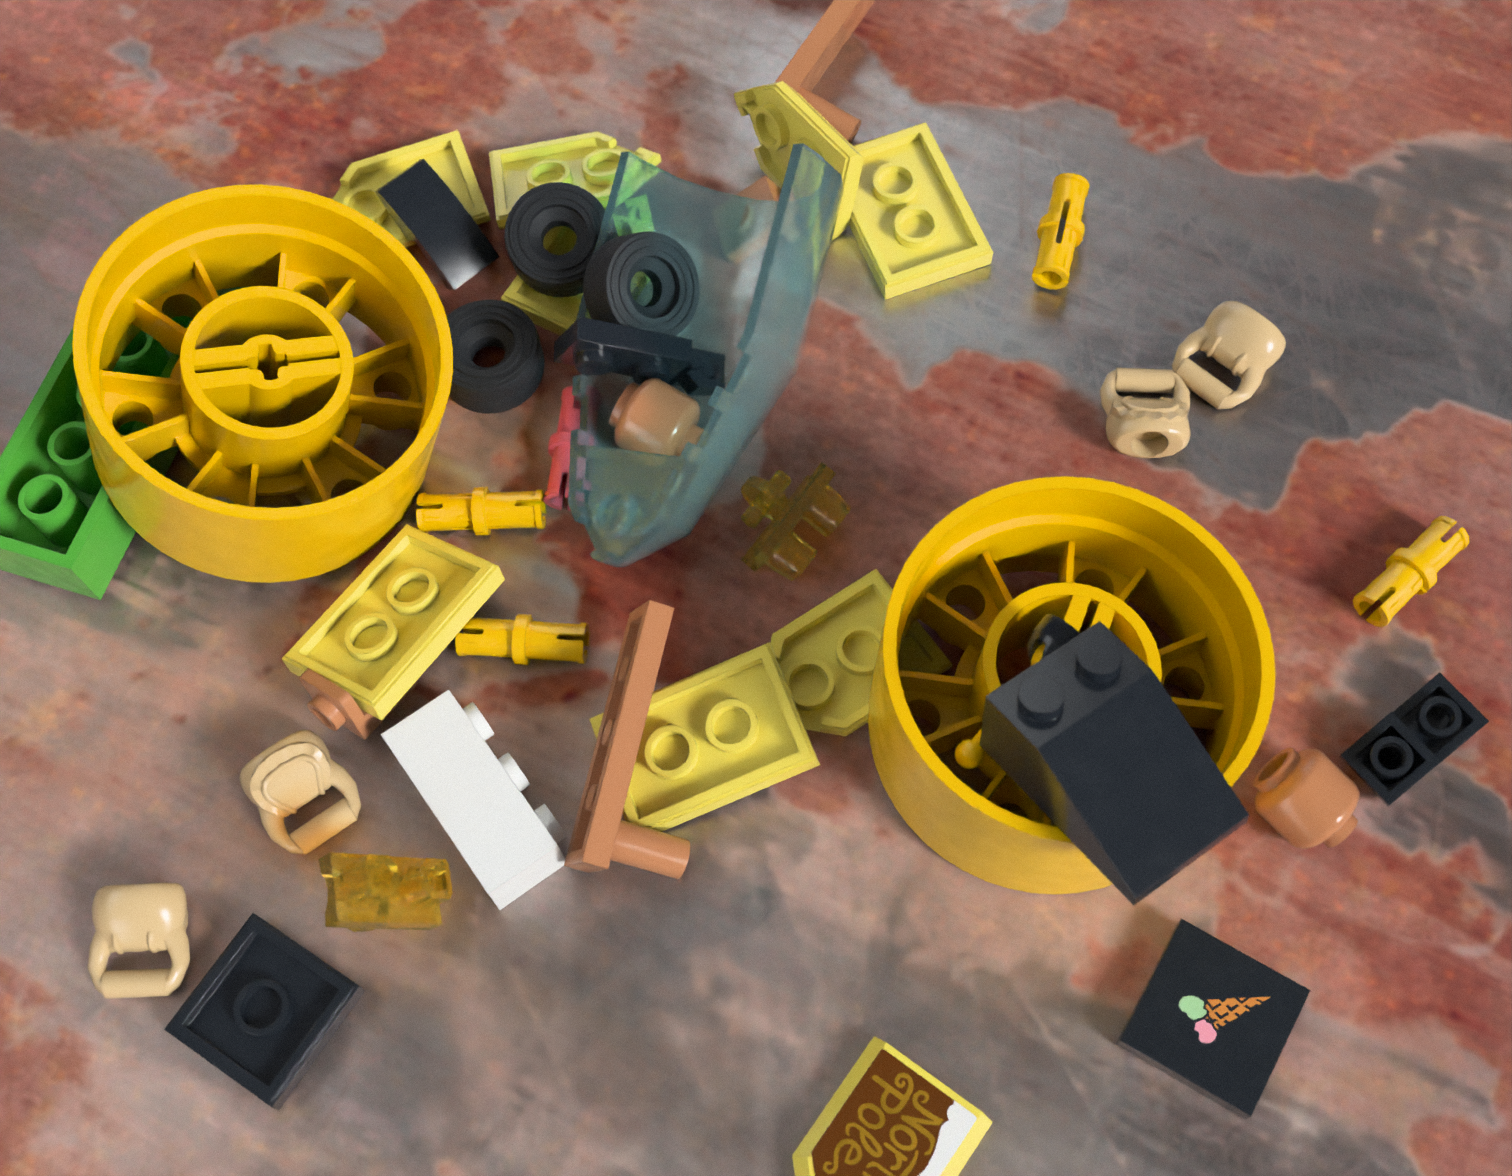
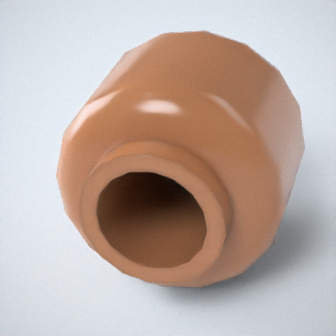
[609,378,706,470]
[1253,747,1360,849]

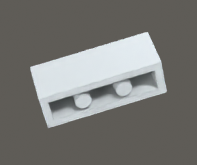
[381,690,567,910]

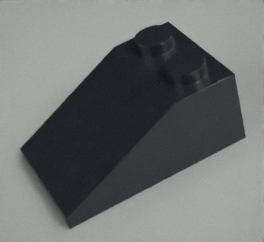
[980,621,1249,906]

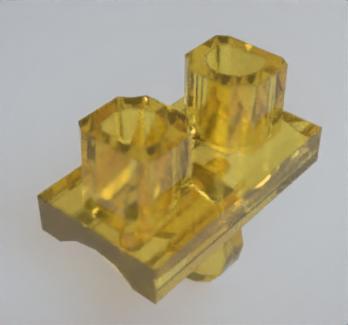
[741,462,851,581]
[319,852,453,932]

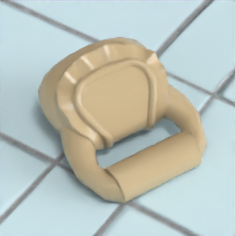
[1171,301,1286,410]
[1100,367,1191,458]
[239,729,361,855]
[88,883,190,999]

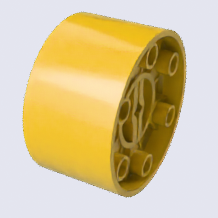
[72,184,453,583]
[868,476,1275,895]

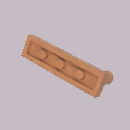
[774,0,875,144]
[564,600,690,879]

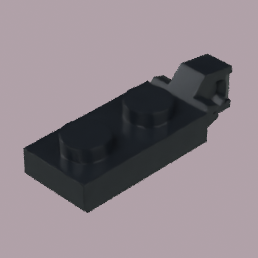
[554,317,725,396]

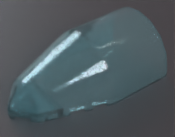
[568,143,844,567]

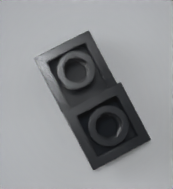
[374,159,499,290]
[1339,672,1489,807]

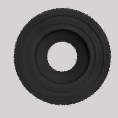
[504,182,614,297]
[583,231,700,336]
[447,300,545,414]

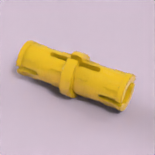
[1031,173,1090,290]
[416,486,546,536]
[1353,516,1469,627]
[455,614,590,665]

